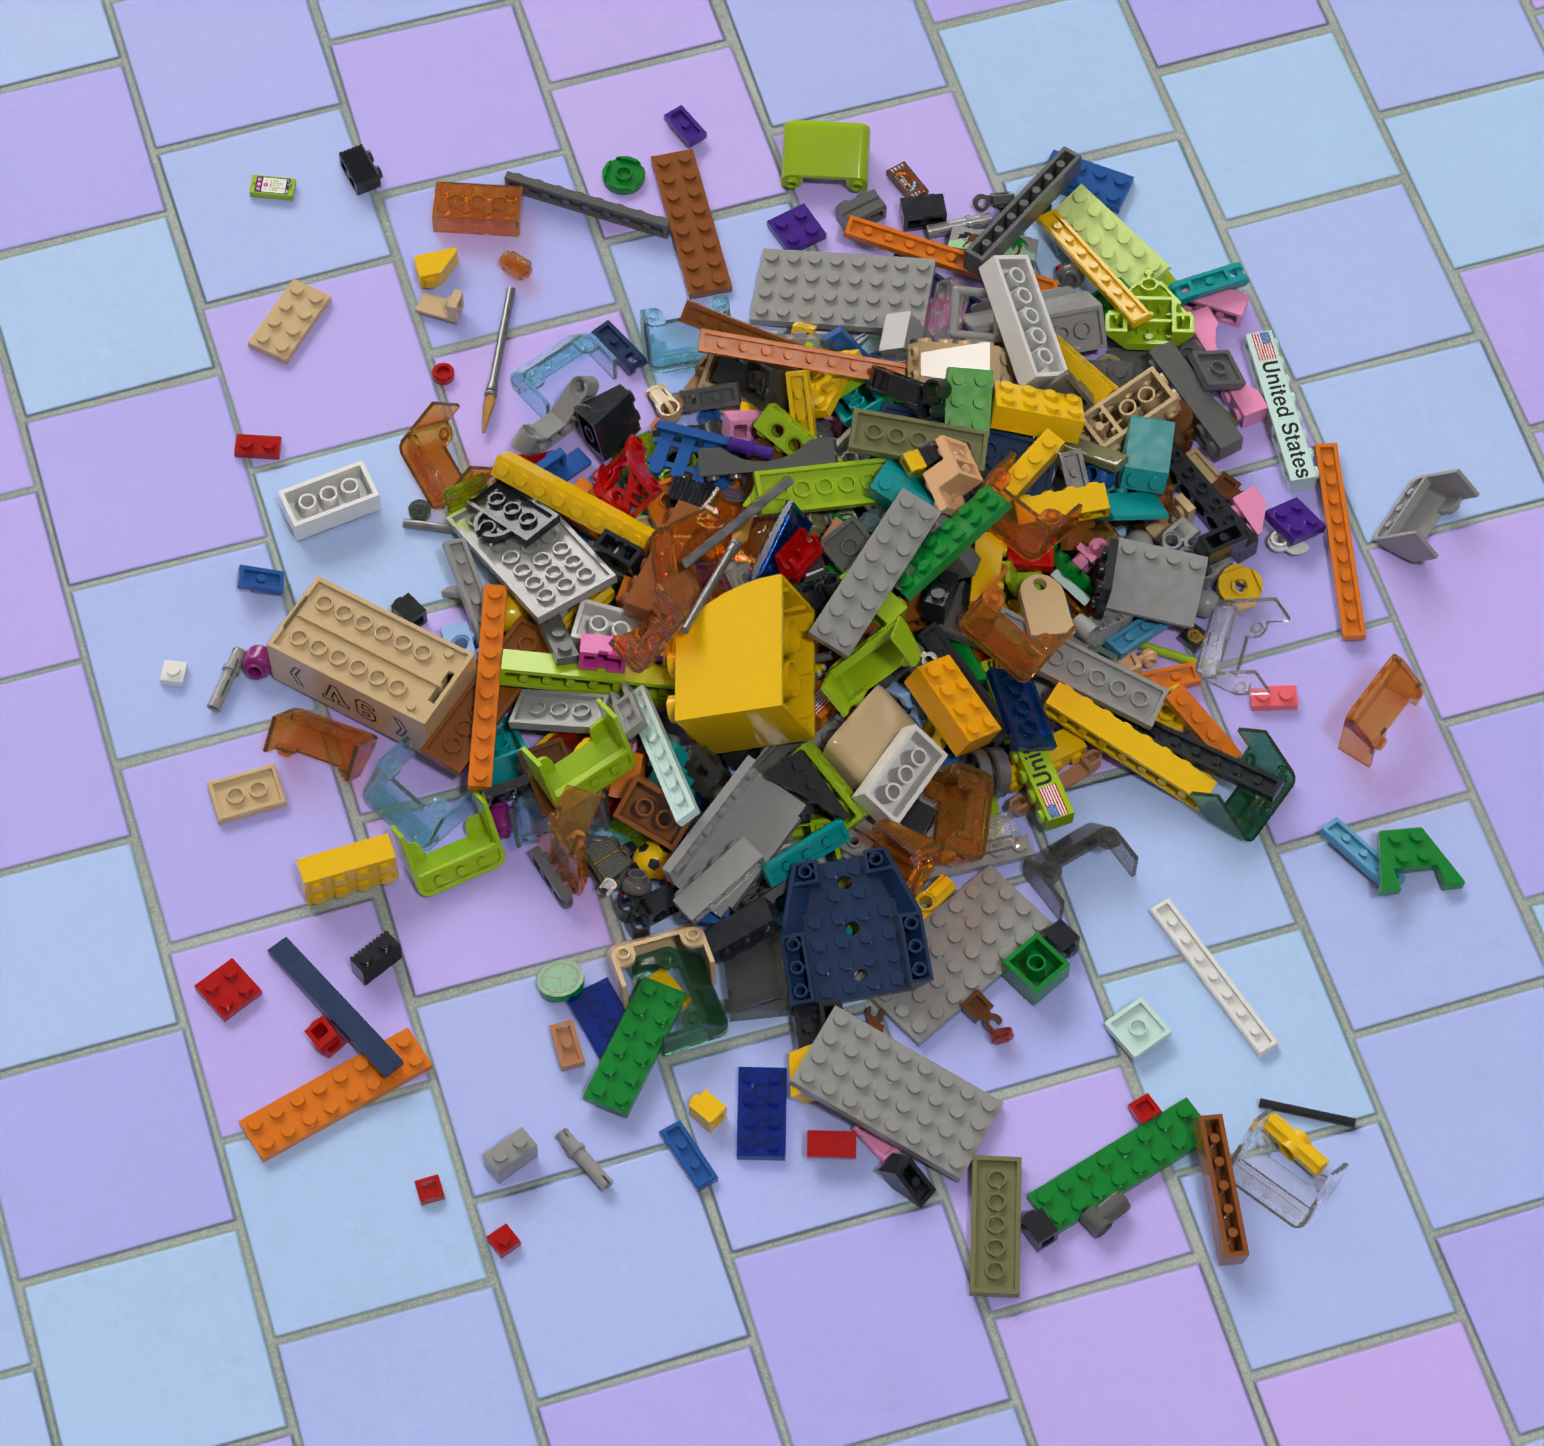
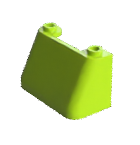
[781,120,870,192]

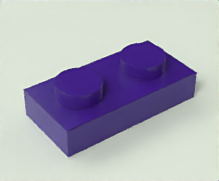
[664,105,707,148]

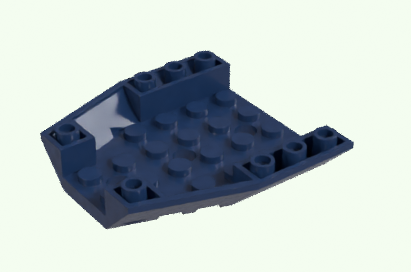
[780,846,934,1006]

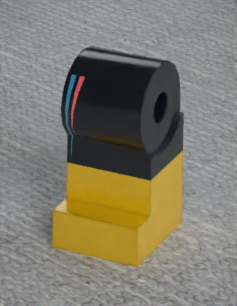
[899,441,943,478]

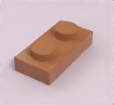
[549,1019,585,1072]

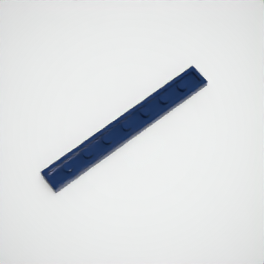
[267,937,404,1078]

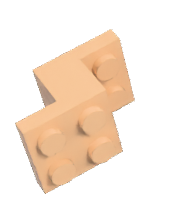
[923,435,983,516]

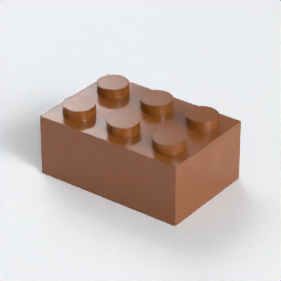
[613,774,701,852]

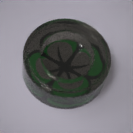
[408,499,431,521]

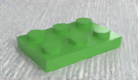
[944,367,993,438]

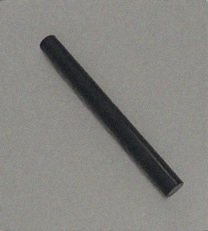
[1258,1098,1356,1128]

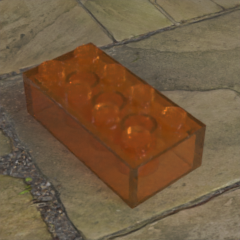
[432,181,524,237]

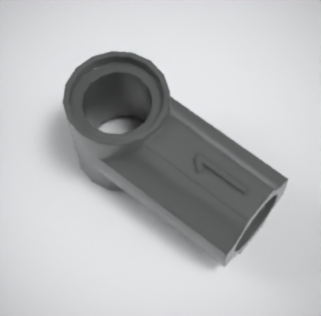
[1080,1191,1131,1238]

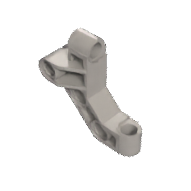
[511,376,599,454]

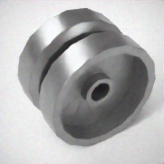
[960,746,1012,800]

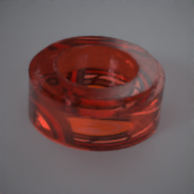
[989,1027,1014,1045]

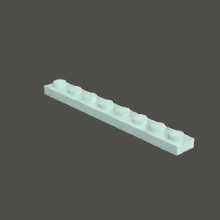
[633,685,700,827]

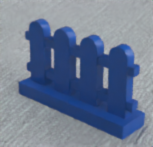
[646,419,742,491]

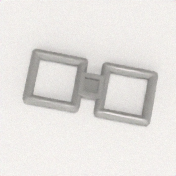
[949,286,1002,344]

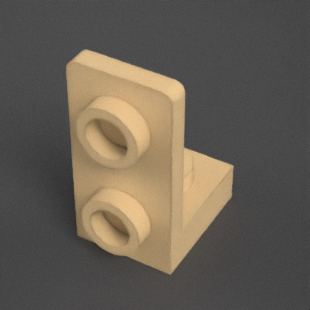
[416,289,464,324]
[1145,493,1196,545]

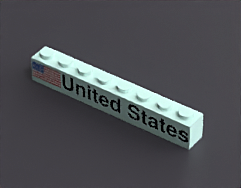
[1243,330,1319,493]

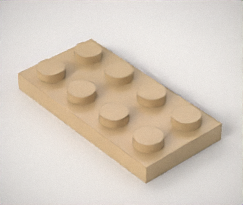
[248,278,332,365]

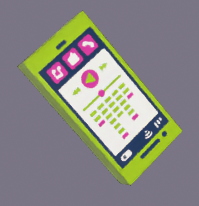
[250,175,296,201]

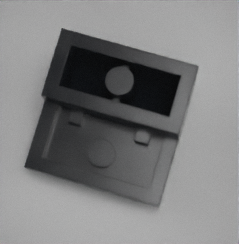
[791,1001,843,1049]

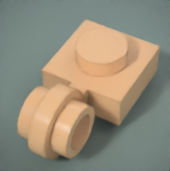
[1117,648,1158,673]

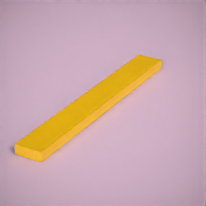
[1036,209,1152,328]

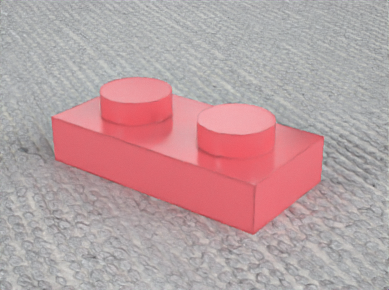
[1249,685,1298,711]

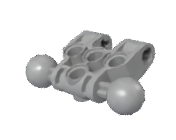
[1126,516,1235,617]

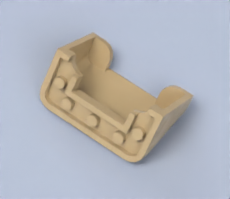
[823,684,920,791]

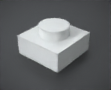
[160,660,188,687]

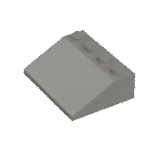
[1105,537,1208,629]

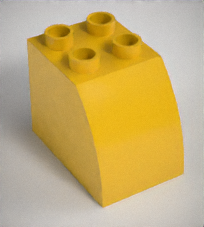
[667,574,815,755]

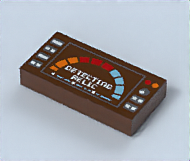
[886,161,929,197]

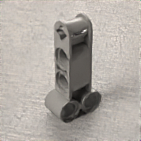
[1067,610,1135,651]

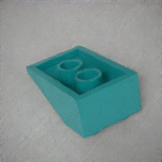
[1116,415,1175,494]
[492,715,528,785]

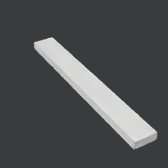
[1149,898,1279,1059]

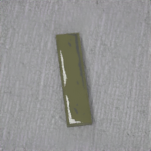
[1063,438,1128,473]

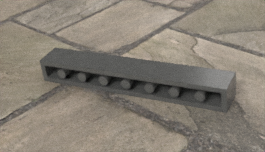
[963,146,1082,278]

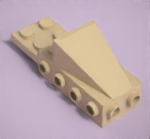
[908,338,1019,391]
[1057,366,1181,476]

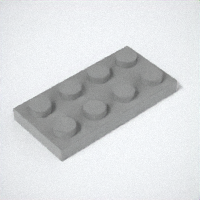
[508,689,611,734]

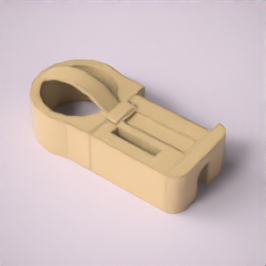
[646,383,682,423]

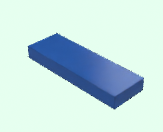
[659,1120,718,1192]

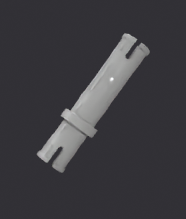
[925,212,992,239]
[207,647,246,713]
[555,1128,614,1192]

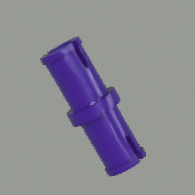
[726,436,774,461]

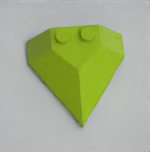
[1105,268,1195,350]

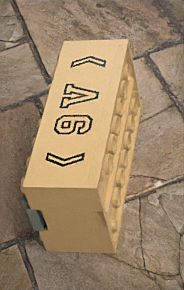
[266,576,477,752]

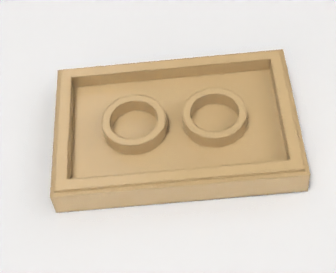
[207,763,287,825]

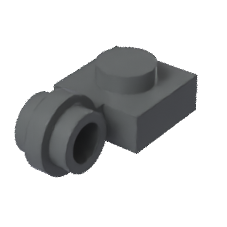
[972,191,1015,211]

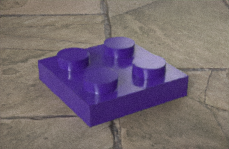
[767,203,827,251]
[1264,497,1326,546]

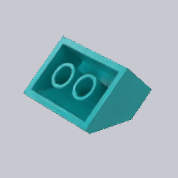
[834,381,884,427]
[865,458,936,510]
[1095,488,1169,521]

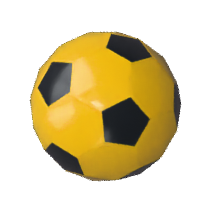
[633,840,673,882]

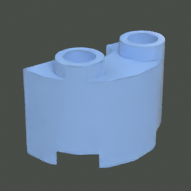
[886,682,927,729]

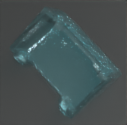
[640,294,731,374]

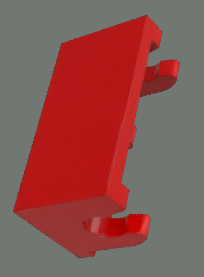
[774,527,825,580]
[807,1130,856,1159]

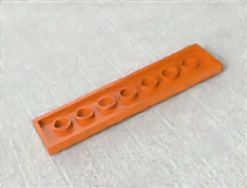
[239,1027,433,1163]

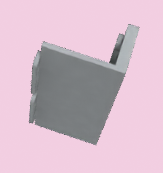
[959,286,1108,353]
[662,755,806,918]

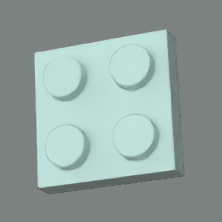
[1103,996,1172,1061]

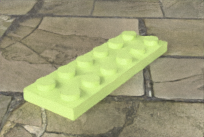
[1055,183,1171,287]

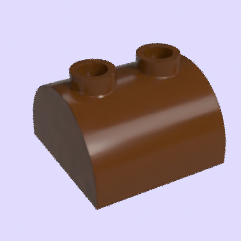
[1166,400,1195,453]

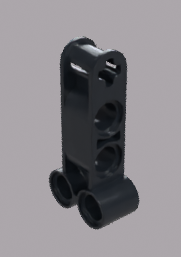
[866,365,952,422]
[797,554,841,611]
[617,882,679,939]

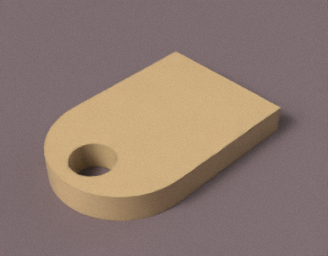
[1018,574,1075,640]

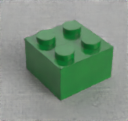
[1001,932,1070,1006]

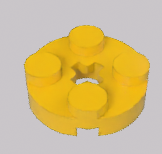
[1216,564,1263,610]

